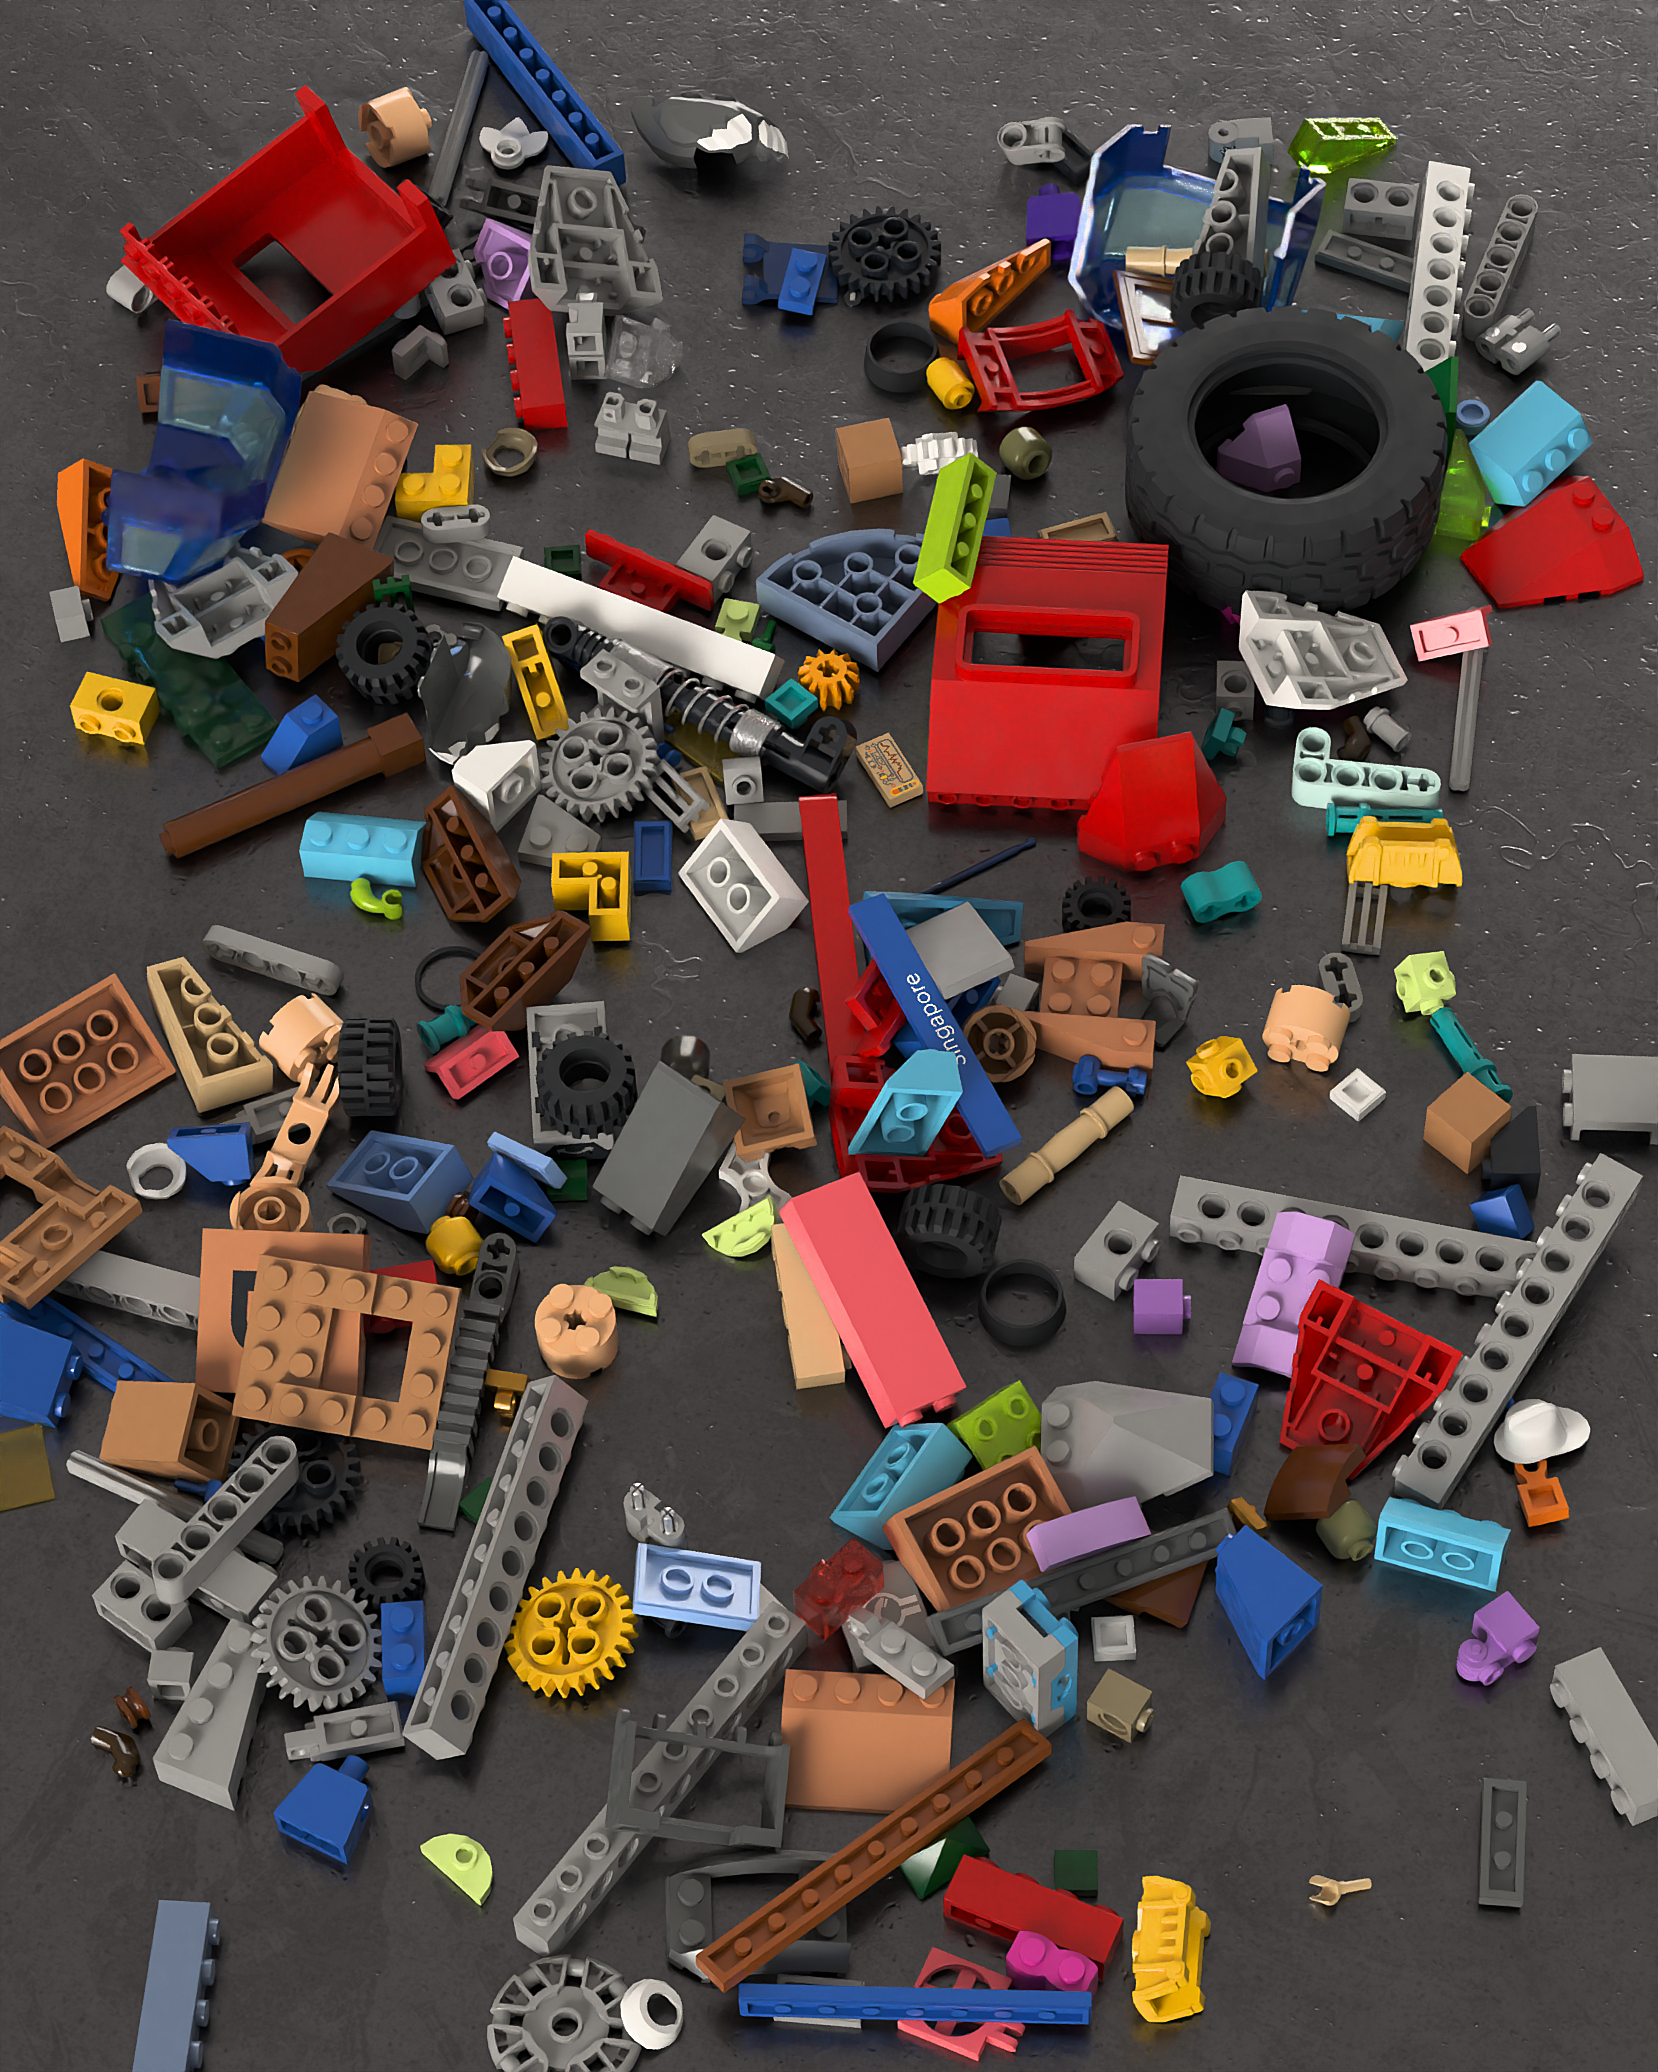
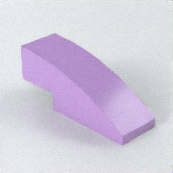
[1026,1496,1152,1573]

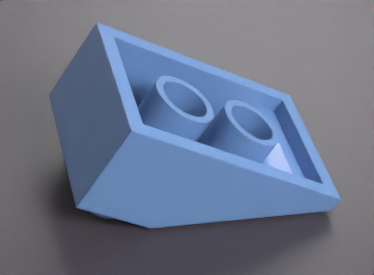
[326,1130,474,1234]

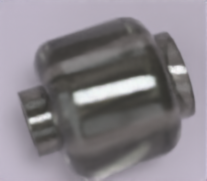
[660,1035,711,1080]

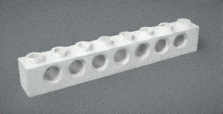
[1402,161,1475,372]

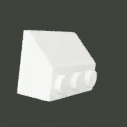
[678,818,809,953]

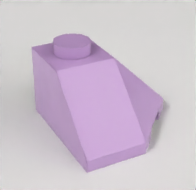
[473,218,535,310]
[1216,404,1301,492]

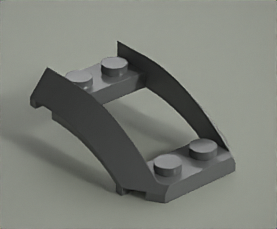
[665,1850,852,1983]

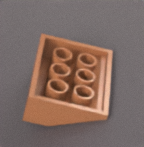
[261,391,418,550]
[0,973,176,1149]
[882,1445,1075,1613]
[781,1669,956,1814]

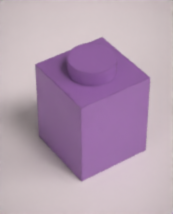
[1133,1279,1191,1334]

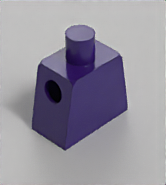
[1026,184,1093,260]

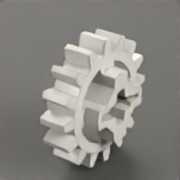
[899,432,978,475]

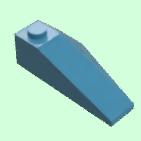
[863,891,1023,966]

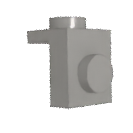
[391,325,449,380]

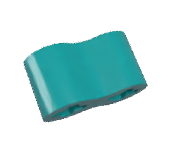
[1180,861,1262,923]

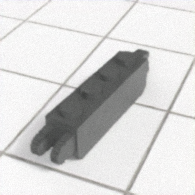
[459,178,646,244]

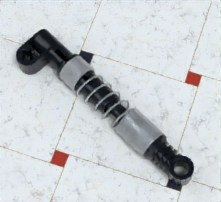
[543,616,857,794]

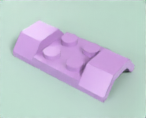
[1232,1211,1355,1378]

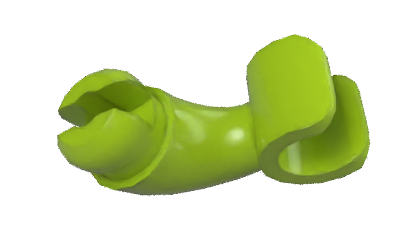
[350,878,403,920]

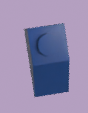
[261,694,343,776]
[167,1122,256,1186]
[468,1152,557,1243]

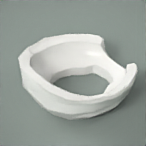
[126,1143,187,1200]
[620,1979,683,2050]

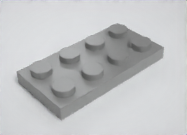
[373,515,525,611]

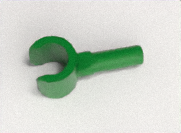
[752,620,777,654]

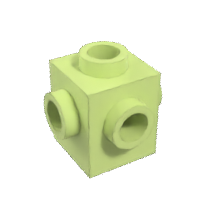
[1394,951,1456,1015]

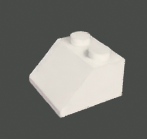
[452,740,542,833]

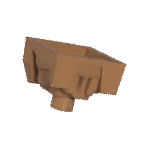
[723,1063,818,1163]

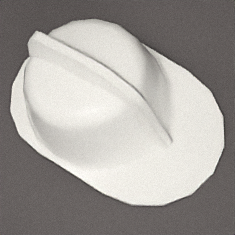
[1493,1399,1590,1464]

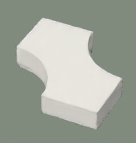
[719,1141,791,1224]

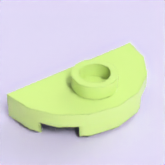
[702,1196,778,1257]
[584,1266,659,1317]
[420,1834,493,1906]

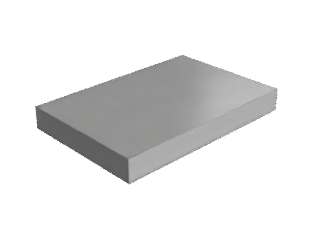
[905,902,1015,1000]

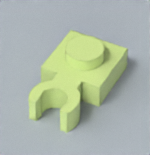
[715,598,761,642]

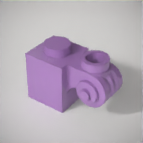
[1456,1591,1540,1685]

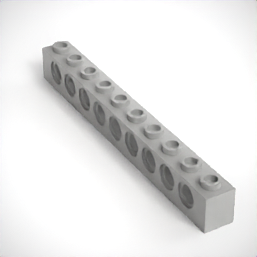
[1392,1153,1643,1510]
[1170,1175,1566,1304]
[402,1375,588,1760]
[513,1601,808,1958]

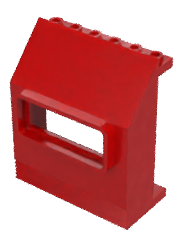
[119,85,456,377]
[926,536,1169,810]

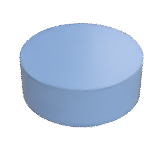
[1455,400,1490,435]

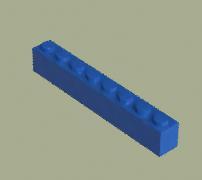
[464,0,626,186]

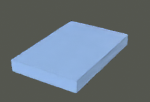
[632,1543,761,1631]

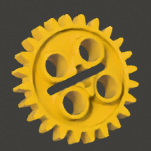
[503,1568,639,1698]

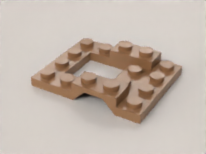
[0,1125,143,1310]
[231,1254,462,1450]

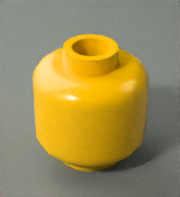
[426,1216,484,1276]

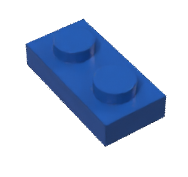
[778,248,827,315]

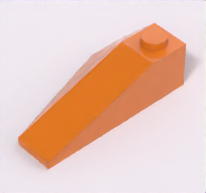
[928,238,1051,346]
[57,458,142,602]

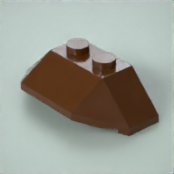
[421,785,522,922]
[459,910,591,1032]

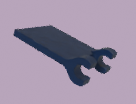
[742,233,837,305]

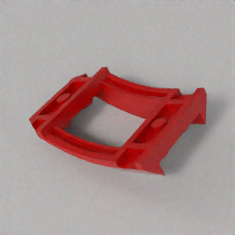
[957,309,1125,412]

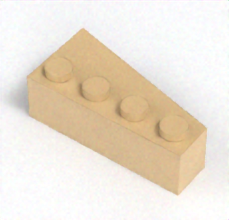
[147,957,273,1113]
[771,1223,852,1390]

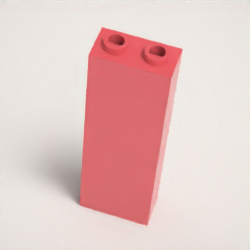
[779,1172,967,1428]

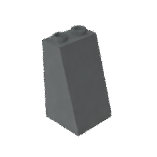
[592,1061,746,1237]

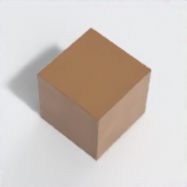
[836,418,903,504]
[1423,1072,1512,1174]

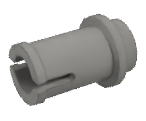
[1363,706,1412,752]

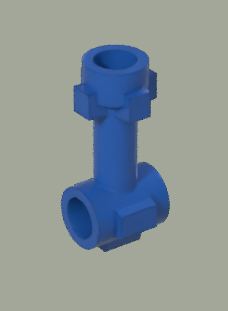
[1072,1056,1148,1097]

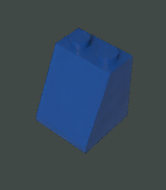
[0,1316,83,1429]
[1215,1525,1323,1680]

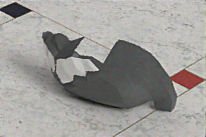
[631,93,789,169]
[418,622,512,765]

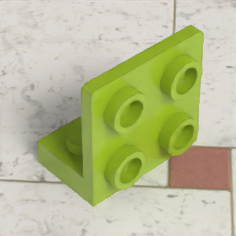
[945,1380,1042,1470]

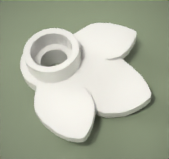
[479,117,548,169]

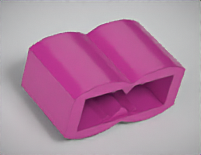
[1006,1931,1098,1999]

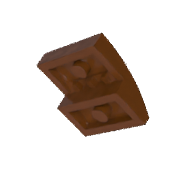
[1263,1443,1366,1521]
[1103,1530,1208,1628]

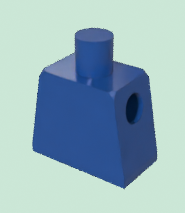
[274,1755,373,1865]

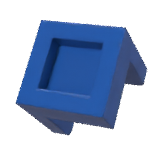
[1470,1184,1535,1240]

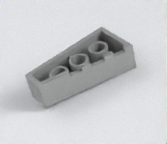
[1192,147,1271,277]
[152,1618,270,1811]

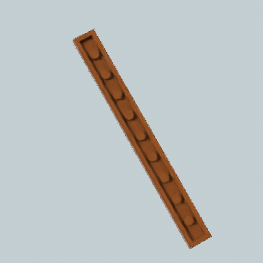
[695,1718,1052,1993]

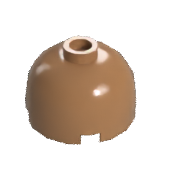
[960,1004,1037,1082]

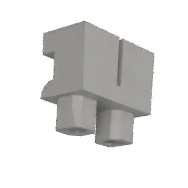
[566,293,607,380]
[594,392,671,465]

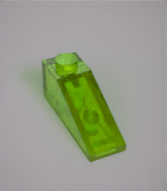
[1287,117,1397,174]
[1435,429,1492,541]

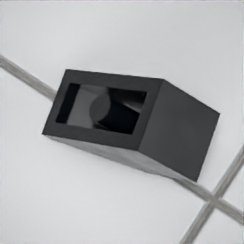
[1481,1106,1541,1194]

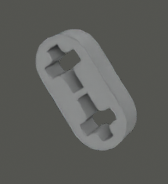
[421,505,491,544]
[1318,953,1363,1023]

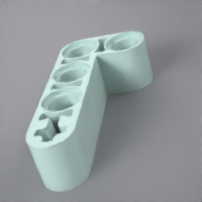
[1291,727,1441,810]

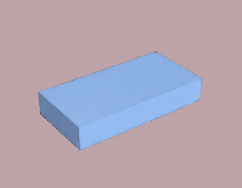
[487,1131,567,1189]

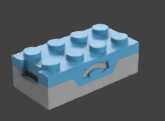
[982,1579,1079,1738]

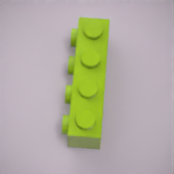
[913,452,997,604]

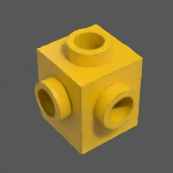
[1186,1036,1258,1098]

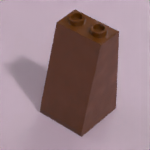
[265,532,394,682]

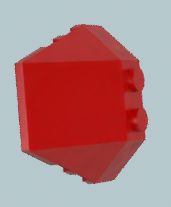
[1460,475,1644,609]
[1077,731,1227,873]
[828,1055,1003,1193]
[1279,1279,1464,1480]

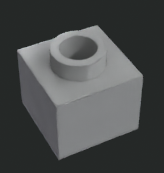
[50,586,94,642]
[722,756,764,805]
[991,973,1039,1012]
[147,1647,199,1701]

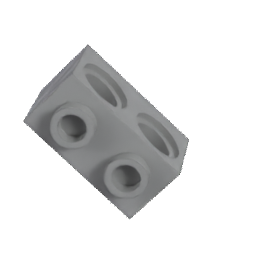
[1342,178,1419,240]
[423,248,488,336]
[92,1560,193,1653]

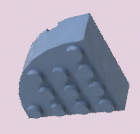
[756,529,938,672]

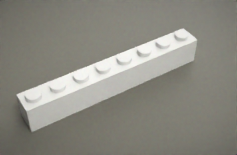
[497,556,785,704]

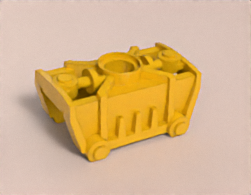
[1346,816,1463,888]
[1132,1876,1211,2022]

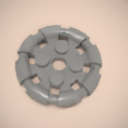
[487,1954,642,2072]

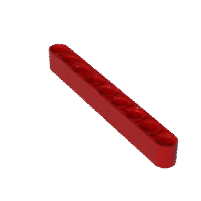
[798,793,865,1084]

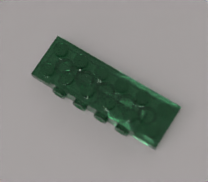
[101,592,279,769]

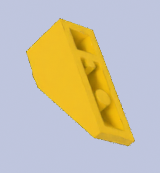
[502,624,570,741]

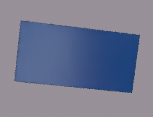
[633,821,673,891]

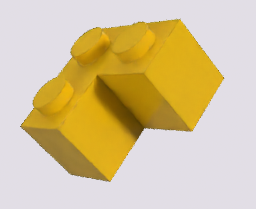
[395,445,475,526]
[551,852,632,941]

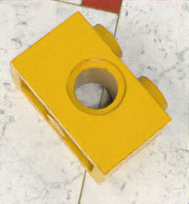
[70,672,161,745]

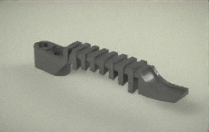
[417,1233,519,1531]

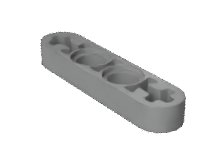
[201,925,344,996]

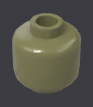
[999,426,1053,480]
[1316,1499,1378,1561]

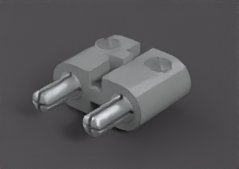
[1475,308,1561,375]
[623,1483,688,1550]

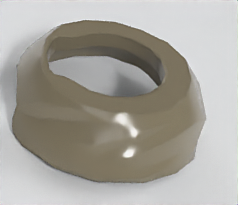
[481,427,538,477]

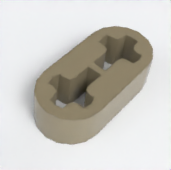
[687,428,757,468]

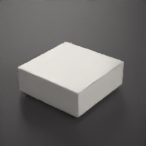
[1330,1068,1386,1122]
[1091,1615,1136,1662]

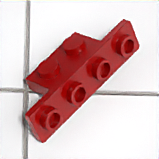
[585,529,714,614]
[845,958,908,1058]

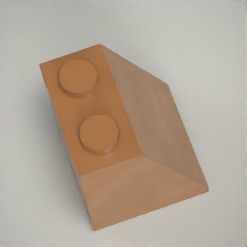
[99,1380,240,1484]

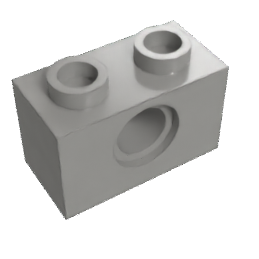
[675,515,754,604]
[1074,1201,1161,1301]

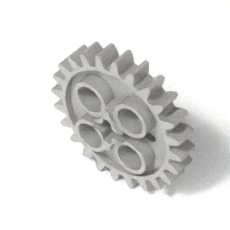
[539,708,661,822]
[249,1576,382,1712]

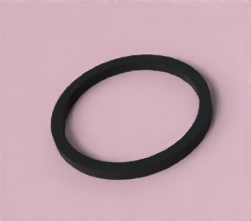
[415,946,481,1013]

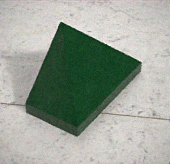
[899,1815,990,1899]

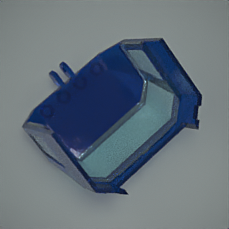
[1068,124,1327,351]
[100,319,302,586]

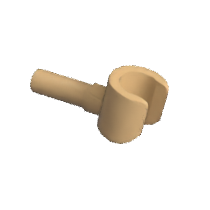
[377,642,403,665]
[1309,1875,1371,1905]

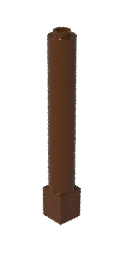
[159,712,426,859]

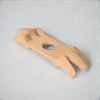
[251,1062,340,1188]

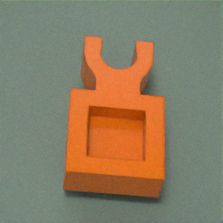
[1514,1459,1569,1527]

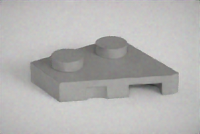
[518,794,602,867]

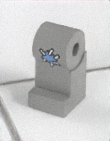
[1208,117,1273,164]

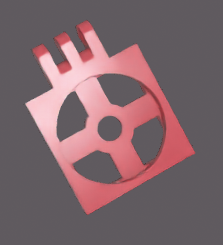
[897,1946,1025,2061]

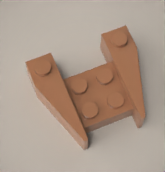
[1020,922,1165,1079]

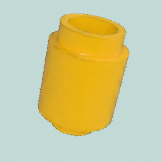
[926,357,975,410]

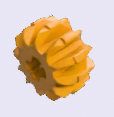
[798,648,860,712]

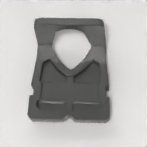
[1122,953,1198,1047]

